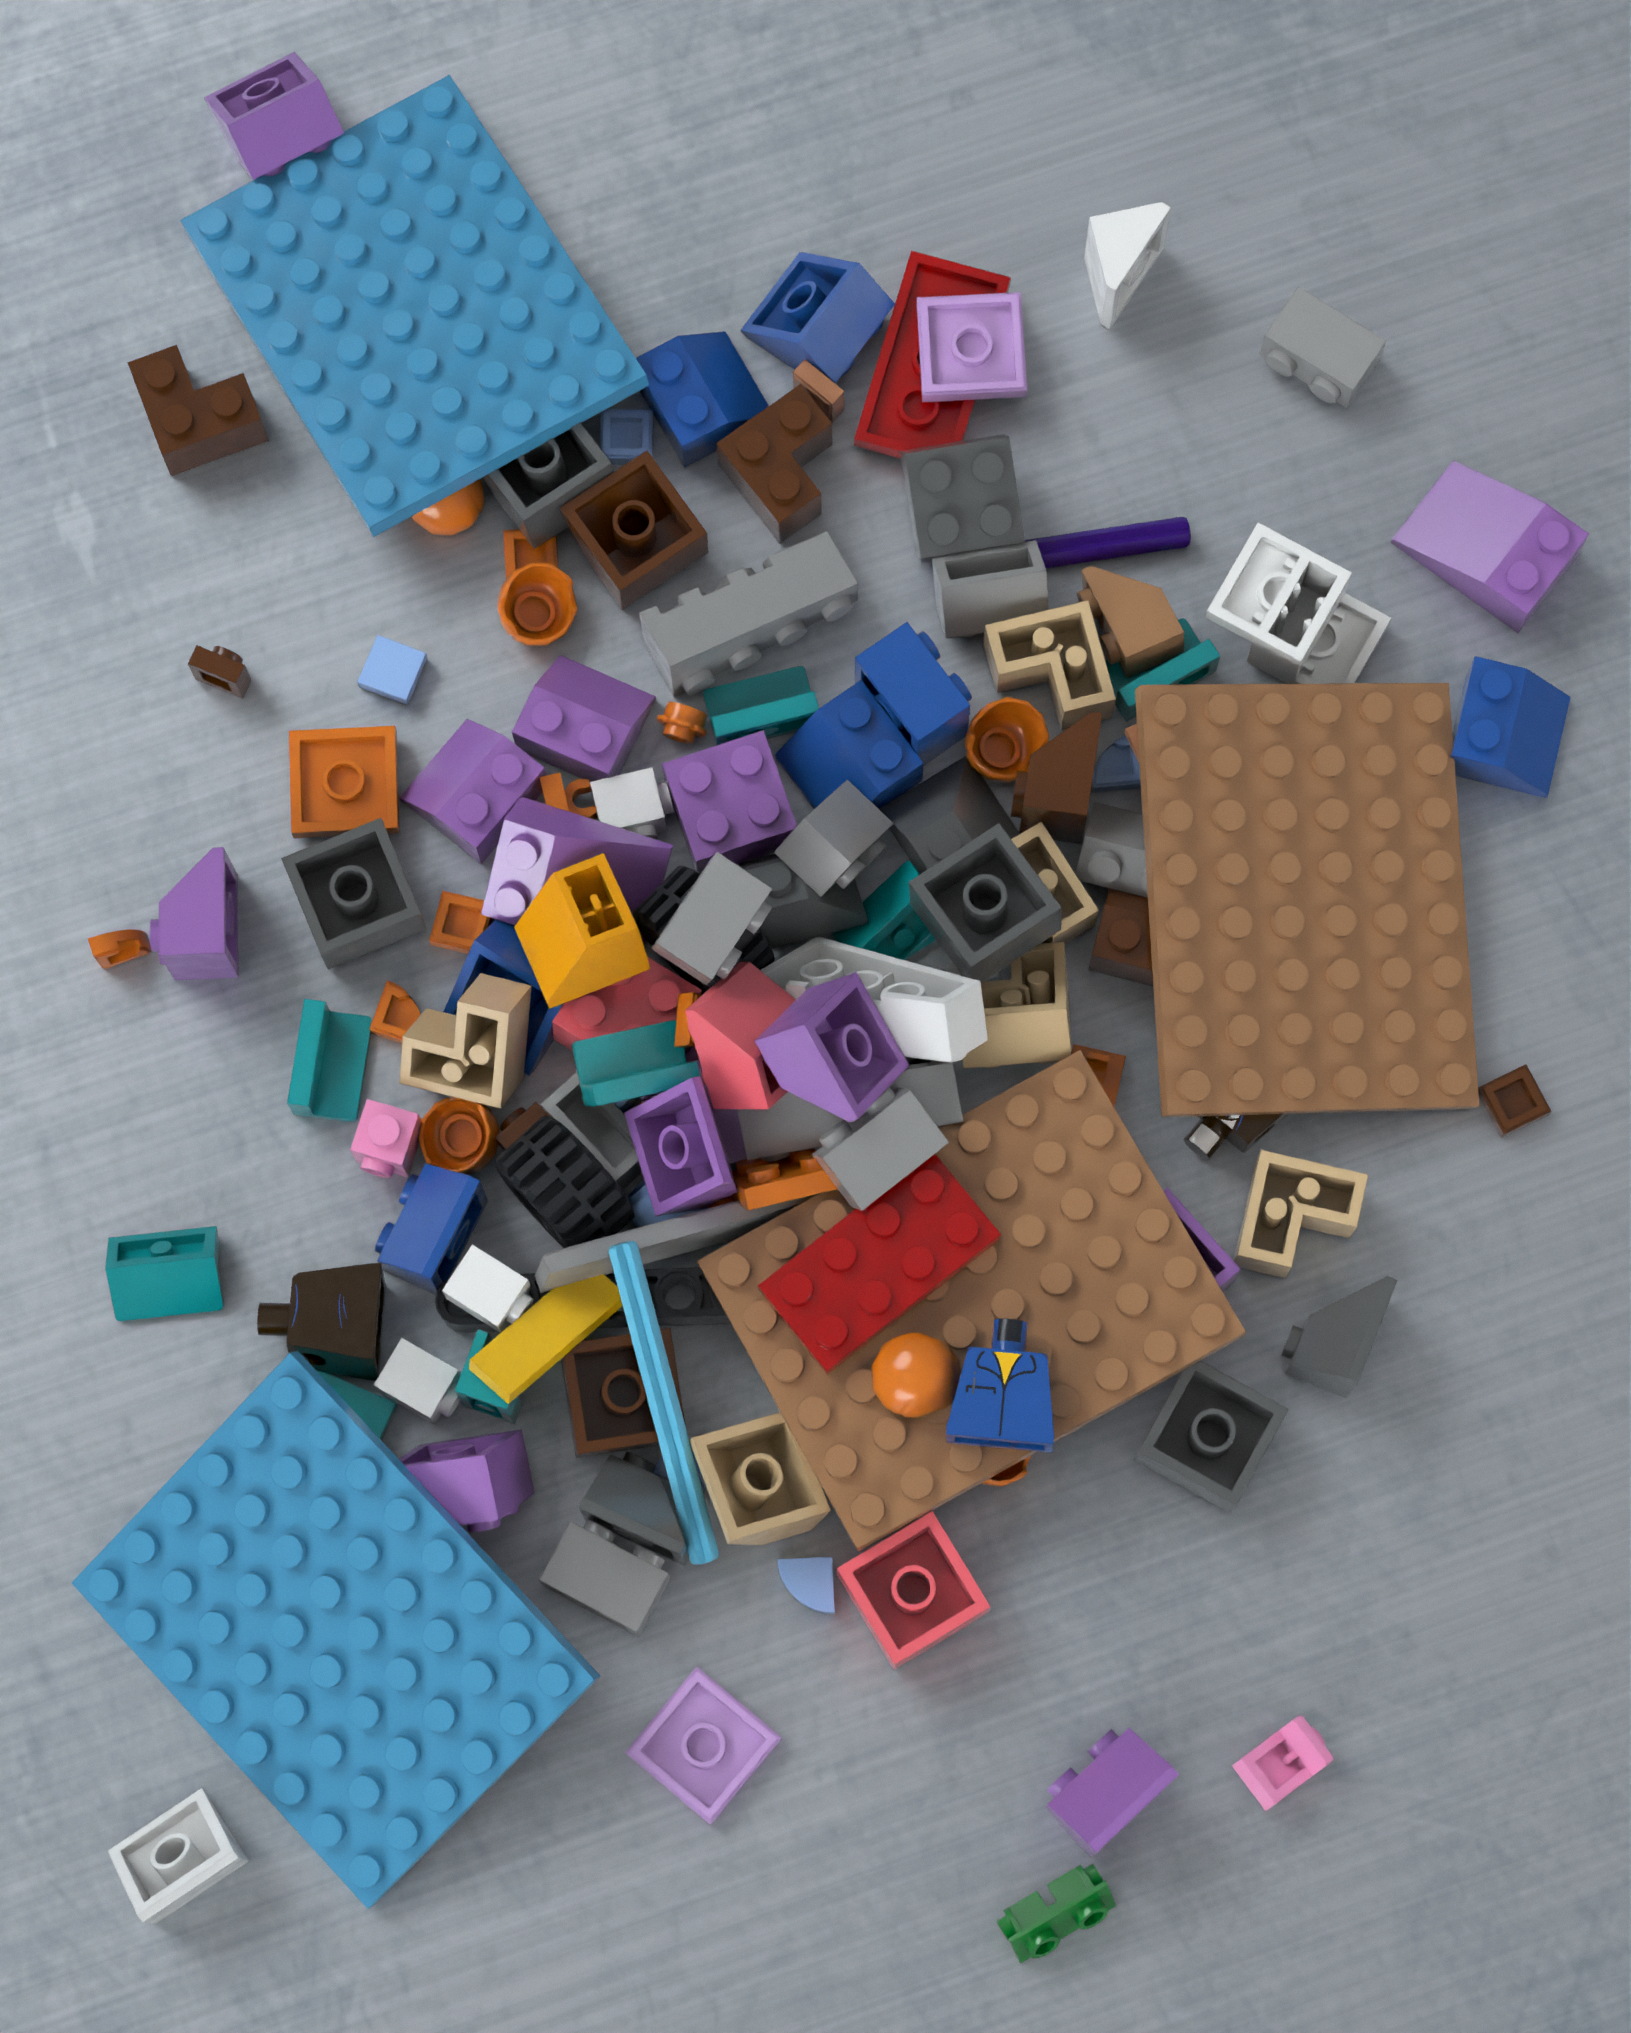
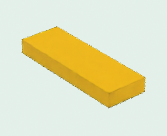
[469,1274,623,1404]

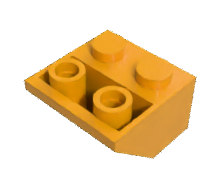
[514,853,651,1009]

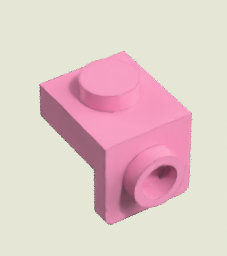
[1232,1715,1333,1811]

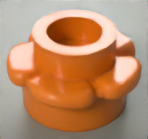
[657,702,708,744]

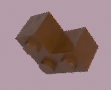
[127,345,269,476]
[716,384,832,544]

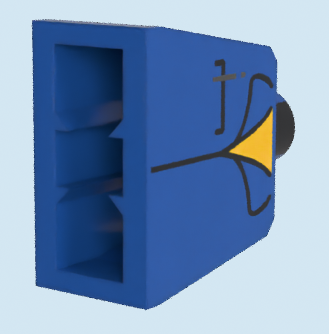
[946,1318,1054,1453]

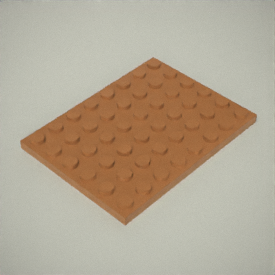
[1135,683,1480,1117]
[697,1050,1246,1552]

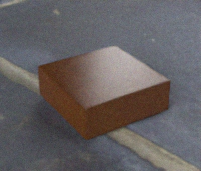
[1478,1064,1552,1138]

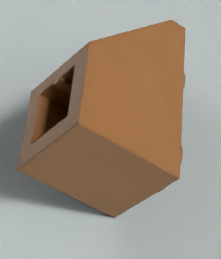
[1077,566,1184,678]

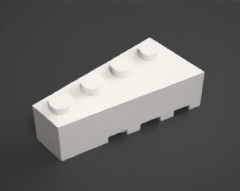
[760,937,988,1063]

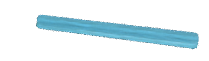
[609,1241,719,1564]

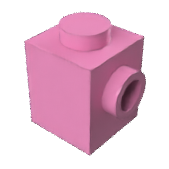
[350,1099,422,1179]

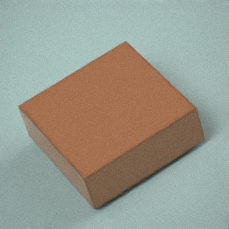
[793,359,844,423]

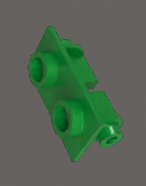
[996,1863,1116,1964]

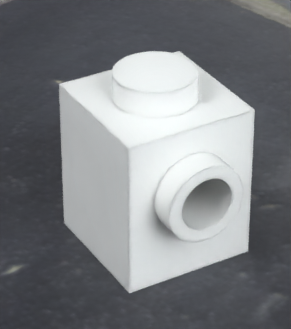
[590,767,674,839]
[442,1244,534,1333]
[373,1338,461,1425]

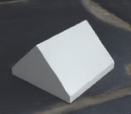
[1084,202,1171,330]
[108,1788,249,1924]

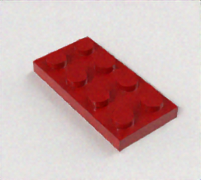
[854,251,1011,459]
[758,1154,1001,1375]

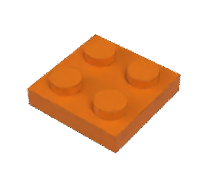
[289,726,400,838]
[730,1149,837,1210]

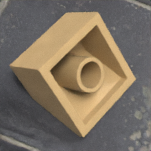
[690,1412,831,1545]

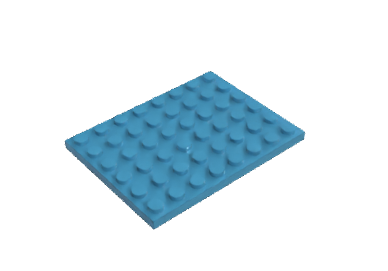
[180,75,649,537]
[71,1351,601,1909]

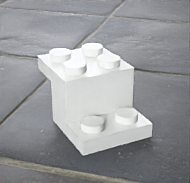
[1205,523,1391,684]

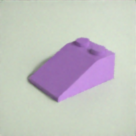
[1391,461,1589,633]
[481,796,673,943]

